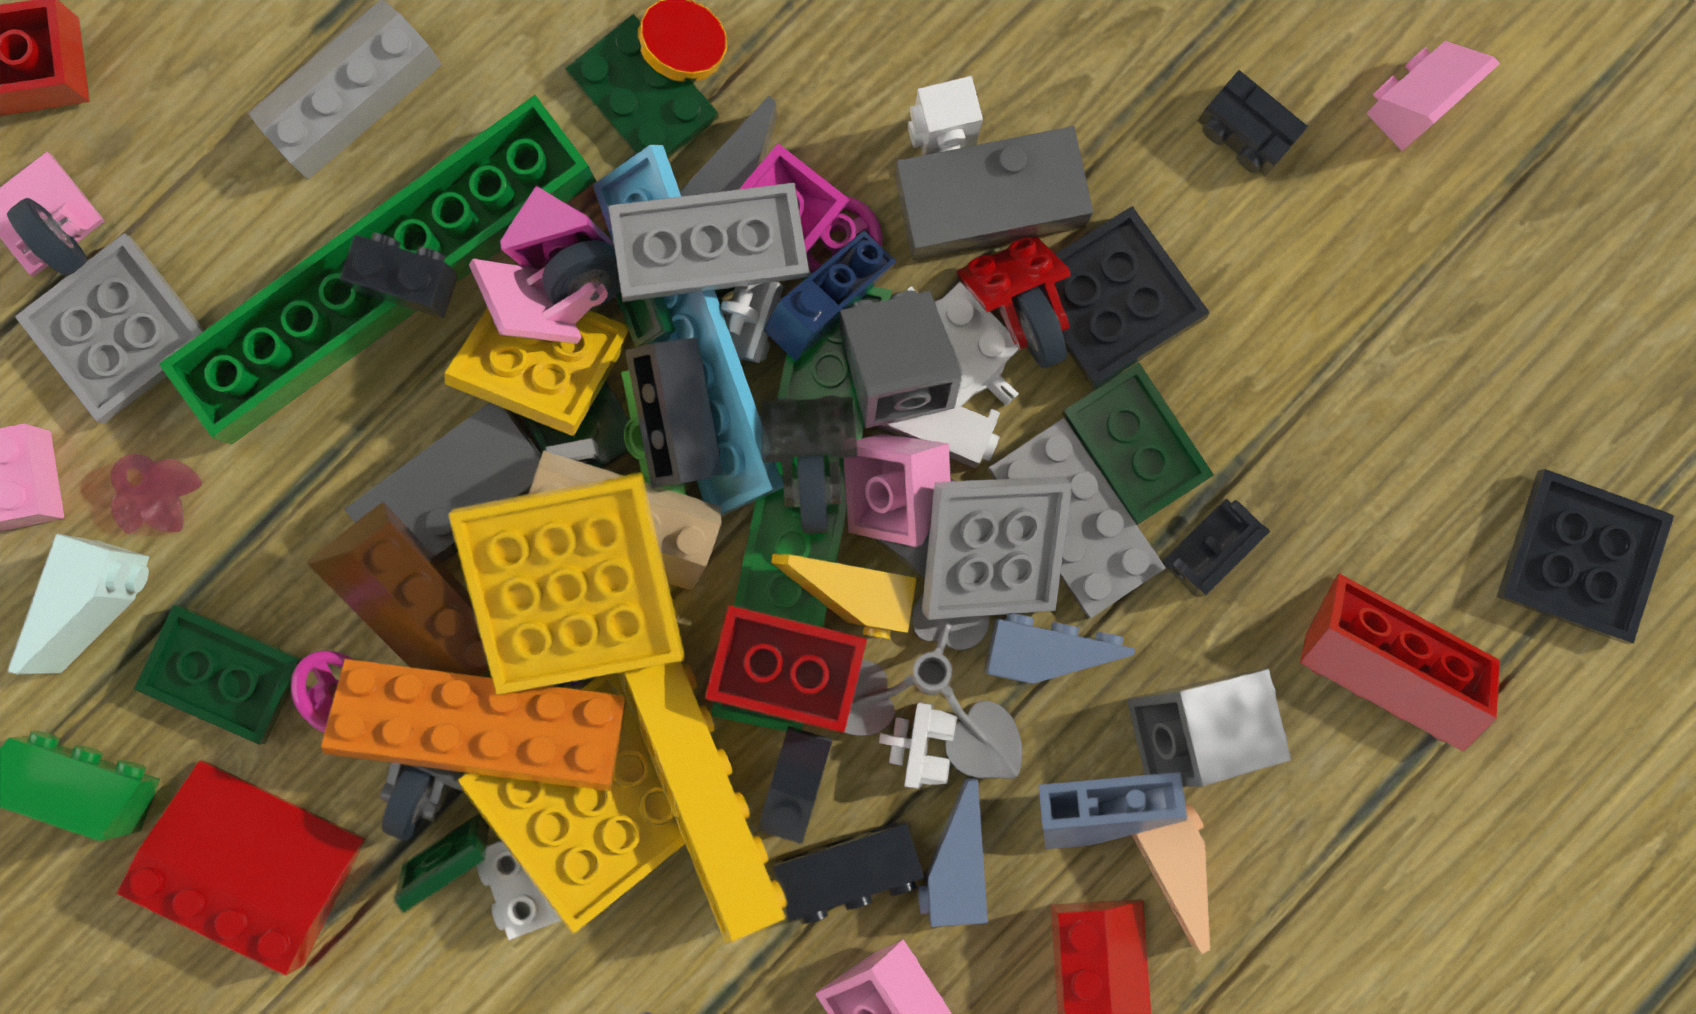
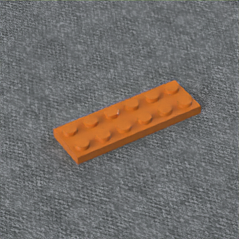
[321,659,626,791]

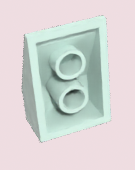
[8,534,150,674]

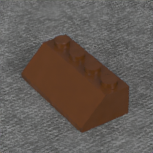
[307,501,489,676]

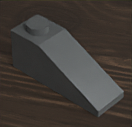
[680,96,777,197]

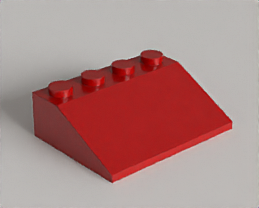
[116,760,366,976]

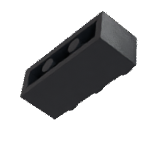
[625,337,723,488]
[773,819,924,924]

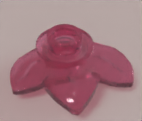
[111,454,202,534]

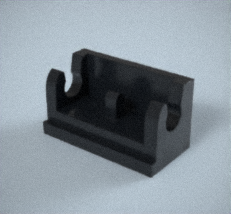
[1161,498,1270,597]

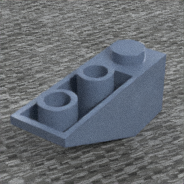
[984,613,1135,684]

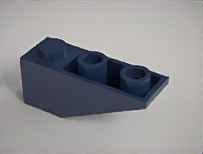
[763,231,896,361]

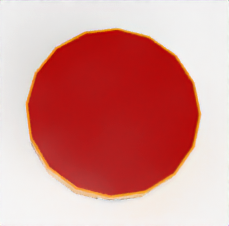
[638,0,727,82]

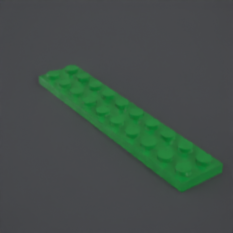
[711,273,892,732]

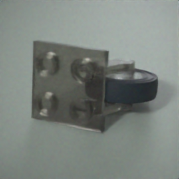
[761,395,858,534]

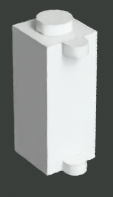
[877,404,1000,469]

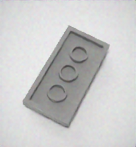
[609,183,809,302]
[987,418,1165,619]

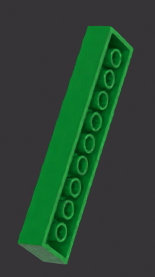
[159,95,597,445]

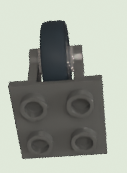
[380,763,467,841]

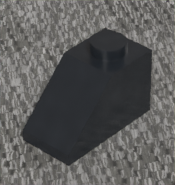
[757,726,833,844]

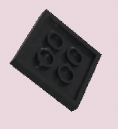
[1037,206,1210,389]
[1496,469,1674,644]

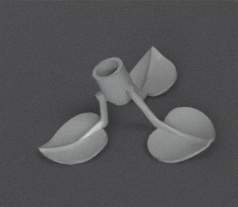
[843,593,1022,779]

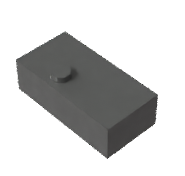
[895,126,1093,261]
[345,402,542,564]

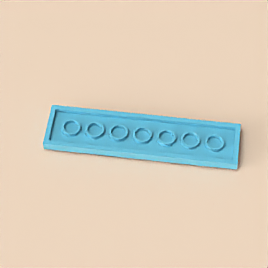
[593,145,784,516]

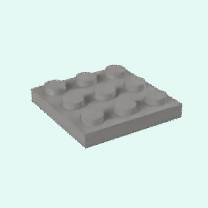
[15,233,205,424]
[922,477,1072,620]

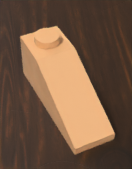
[1131,803,1210,954]

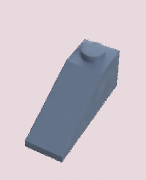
[1039,772,1187,849]
[918,777,988,927]

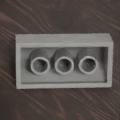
[248,0,442,180]

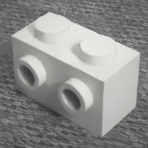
[908,76,983,155]
[476,840,562,940]

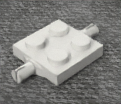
[907,282,1019,407]

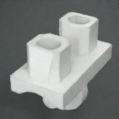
[721,282,784,363]
[879,702,957,788]

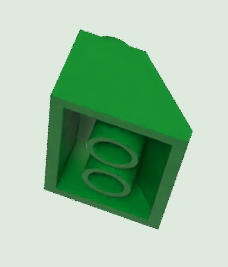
[0,730,160,842]

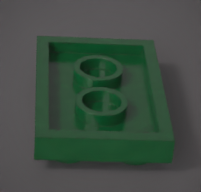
[565,13,719,159]
[1062,362,1214,525]
[134,604,303,745]

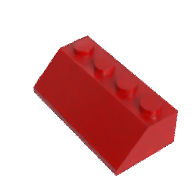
[1300,573,1500,752]
[1050,899,1151,1014]

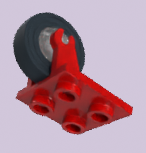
[956,236,1071,368]

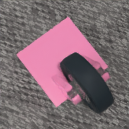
[0,152,105,277]
[469,240,621,344]

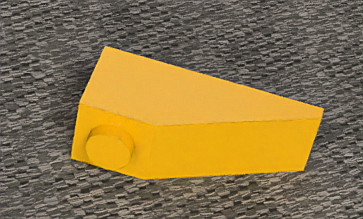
[771,554,917,639]

